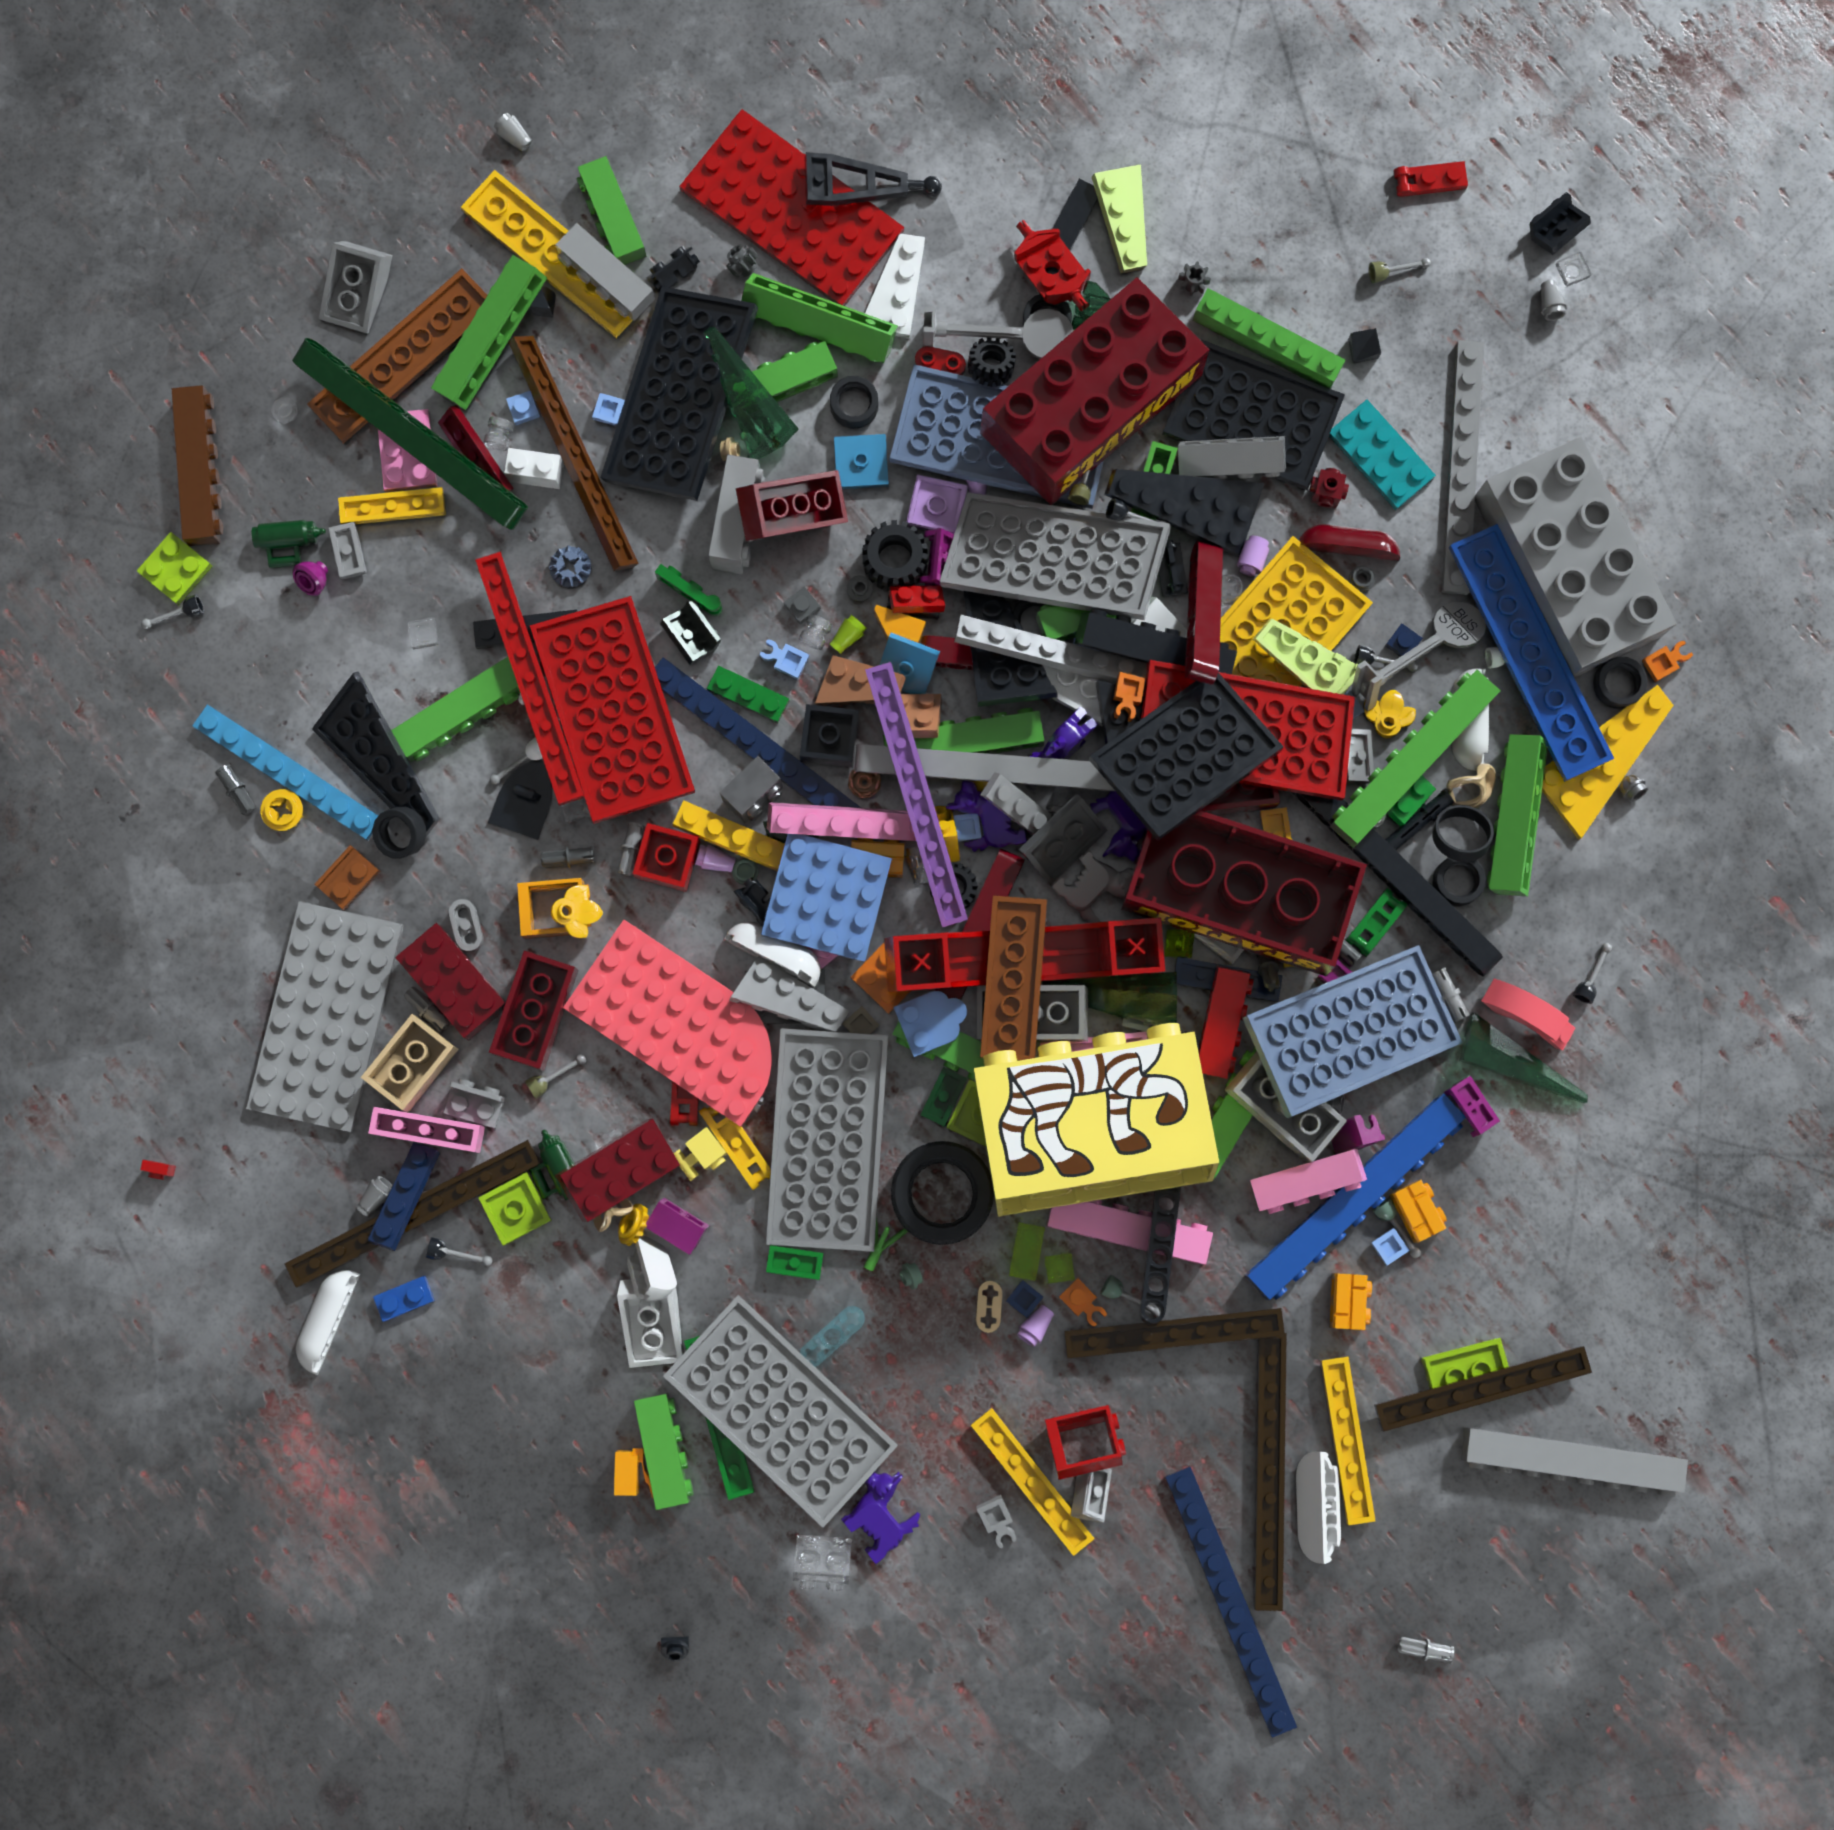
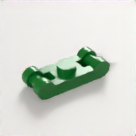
[1346,888,1408,957]

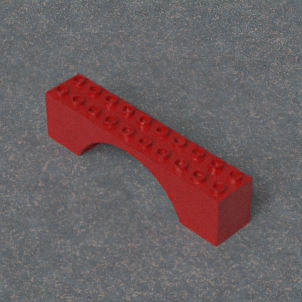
[884,918,1165,992]

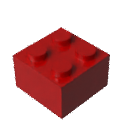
[632,823,701,892]

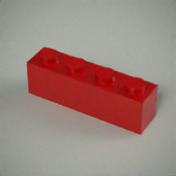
[1198,965,1254,1079]

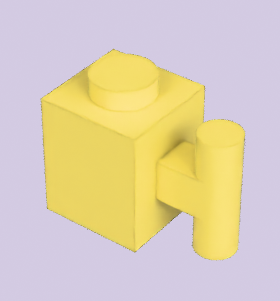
[674,1127,727,1181]

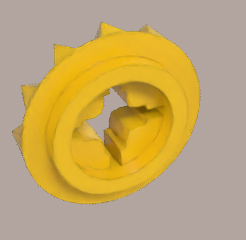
[260,789,304,831]
[618,1203,649,1246]

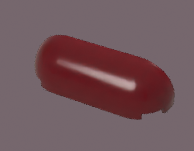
[1299,524,1400,561]

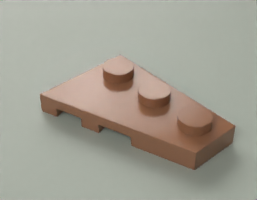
[815,655,906,706]

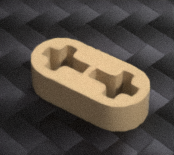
[976,1281,1002,1333]

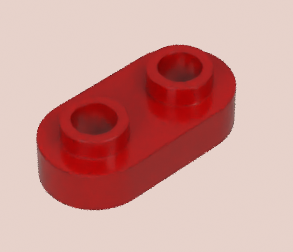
[915,346,966,376]

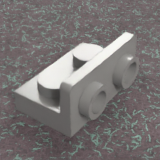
[1346,729,1374,784]
[443,1078,506,1129]

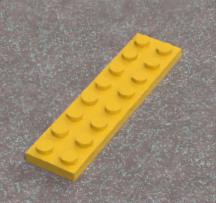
[461,170,633,339]

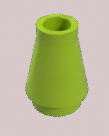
[830,614,867,654]

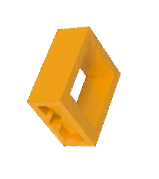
[517,878,592,939]

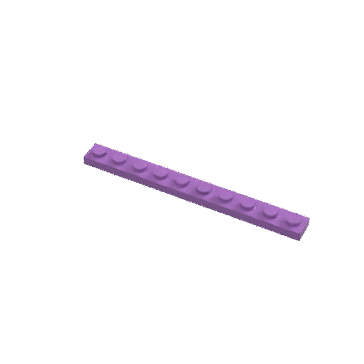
[865,662,968,927]

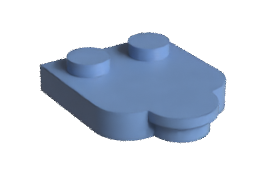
[893,991,967,1057]

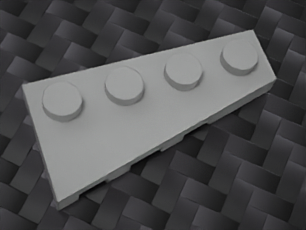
[730,956,850,1032]

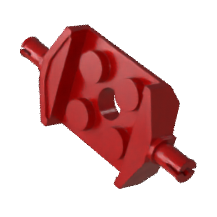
[1014,220,1091,311]

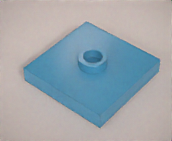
[834,434,889,489]
[880,632,940,694]

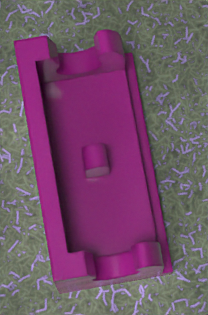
[919,528,954,586]
[1443,1076,1500,1137]
[1331,1115,1385,1155]
[646,1198,710,1255]

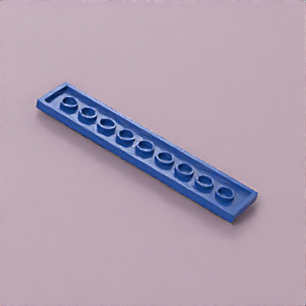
[1448,524,1614,782]

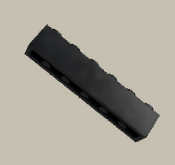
[1074,609,1237,674]

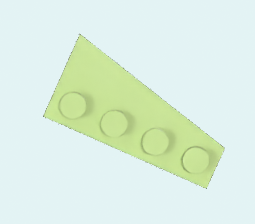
[1091,165,1147,274]
[1252,619,1358,695]

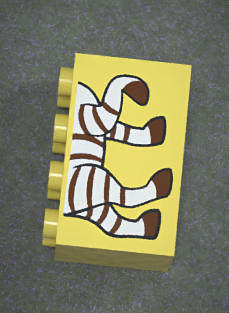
[974,1023,1219,1217]

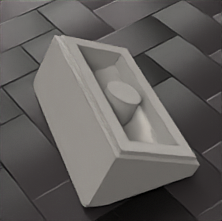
[1071,1468,1112,1523]

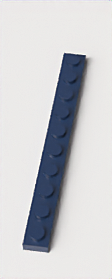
[655,657,862,808]
[1165,1466,1297,1738]

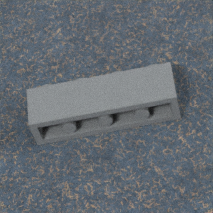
[556,223,655,321]
[1178,436,1286,479]

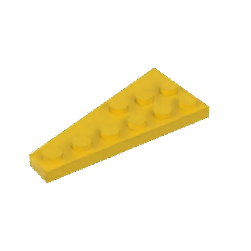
[1542,685,1674,840]

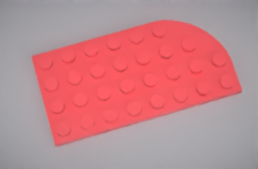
[563,920,772,1127]

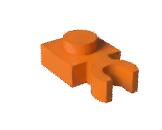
[1641,641,1693,683]
[1113,672,1146,722]
[1059,1278,1107,1327]

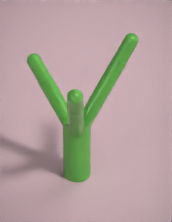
[864,1215,908,1271]

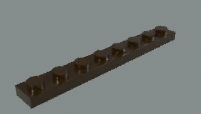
[1064,1308,1285,1359]
[1374,1346,1592,1432]

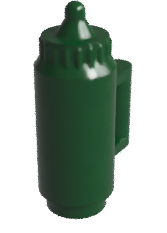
[251,520,326,568]
[529,1130,574,1201]

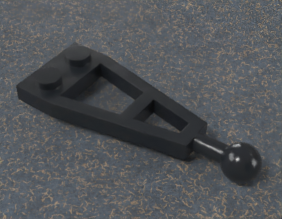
[804,152,942,206]

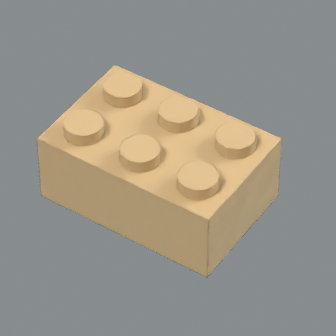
[361,1014,459,1113]

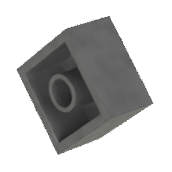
[720,756,783,824]

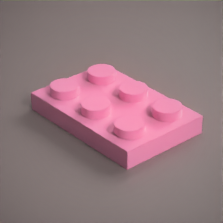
[378,409,437,493]

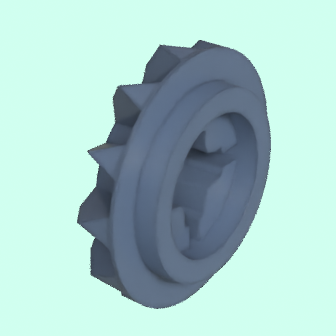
[549,545,591,587]

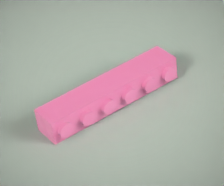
[767,802,916,841]
[1046,1200,1213,1265]

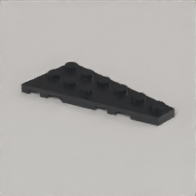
[1104,469,1264,556]
[312,671,440,837]

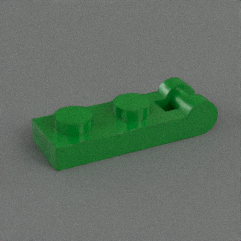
[655,564,722,616]

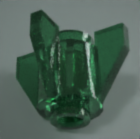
[1071,281,1111,330]

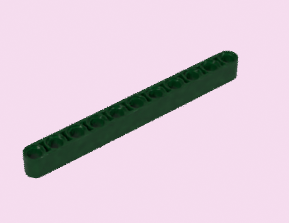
[292,338,528,530]

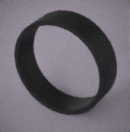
[1432,805,1494,862]

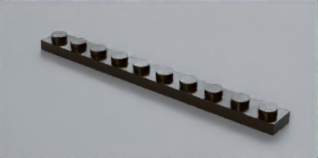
[284,1140,541,1288]
[1254,1333,1287,1611]

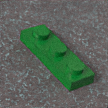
[707,665,790,724]

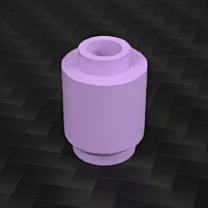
[1237,535,1269,577]

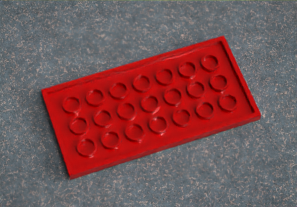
[679,109,904,306]
[530,596,695,824]
[1141,660,1355,801]

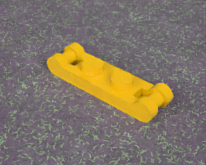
[699,1107,771,1190]

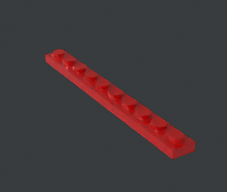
[475,552,585,806]

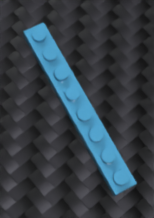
[193,704,378,841]

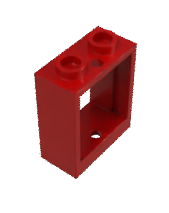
[1045,1405,1126,1480]

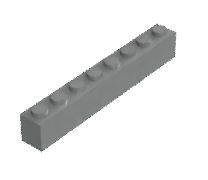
[1461,1427,1688,1497]

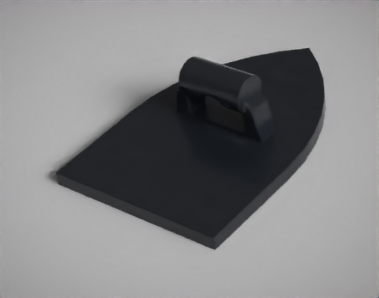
[488,759,552,840]

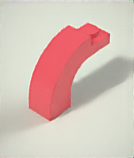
[1481,978,1575,1051]

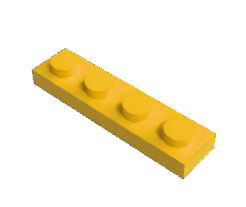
[338,487,446,525]

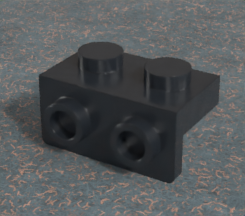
[1529,192,1591,255]

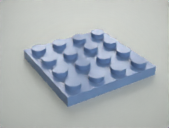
[761,834,892,962]

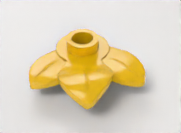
[1364,690,1416,738]
[551,885,603,938]

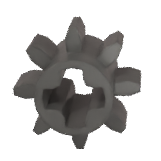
[726,244,759,277]
[1178,261,1211,296]

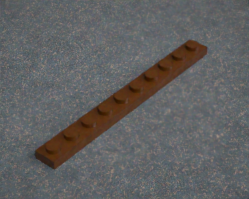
[508,336,639,571]

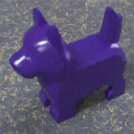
[1030,707,1098,786]
[946,781,1028,852]
[1090,791,1147,861]
[841,1472,920,1564]

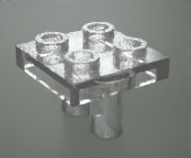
[793,1535,852,1591]

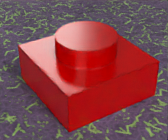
[140,1160,176,1180]

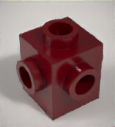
[1309,468,1349,508]

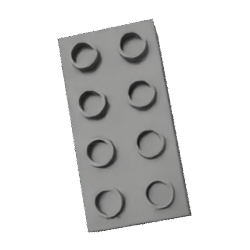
[1475,437,1677,678]

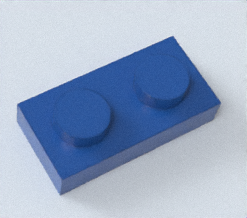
[373,1276,435,1322]

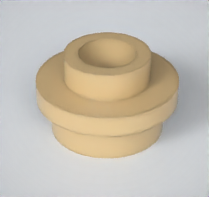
[720,437,740,461]

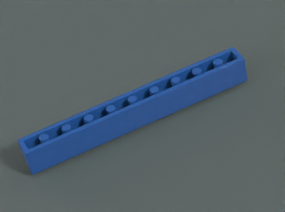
[1244,1094,1466,1300]

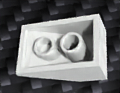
[617,1279,683,1368]

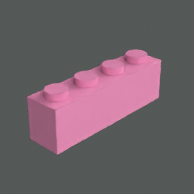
[368,1107,485,1153]
[1250,1149,1367,1214]

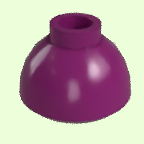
[292,561,328,596]

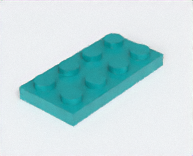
[1329,399,1436,511]

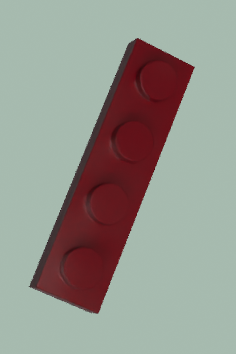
[438,405,514,492]

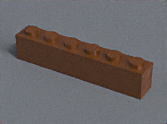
[171,385,223,546]

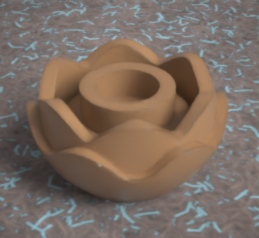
[848,770,881,798]

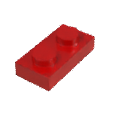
[889,585,945,613]

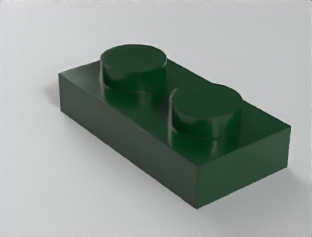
[920,1067,967,1127]

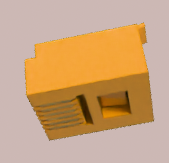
[614,1447,654,1499]

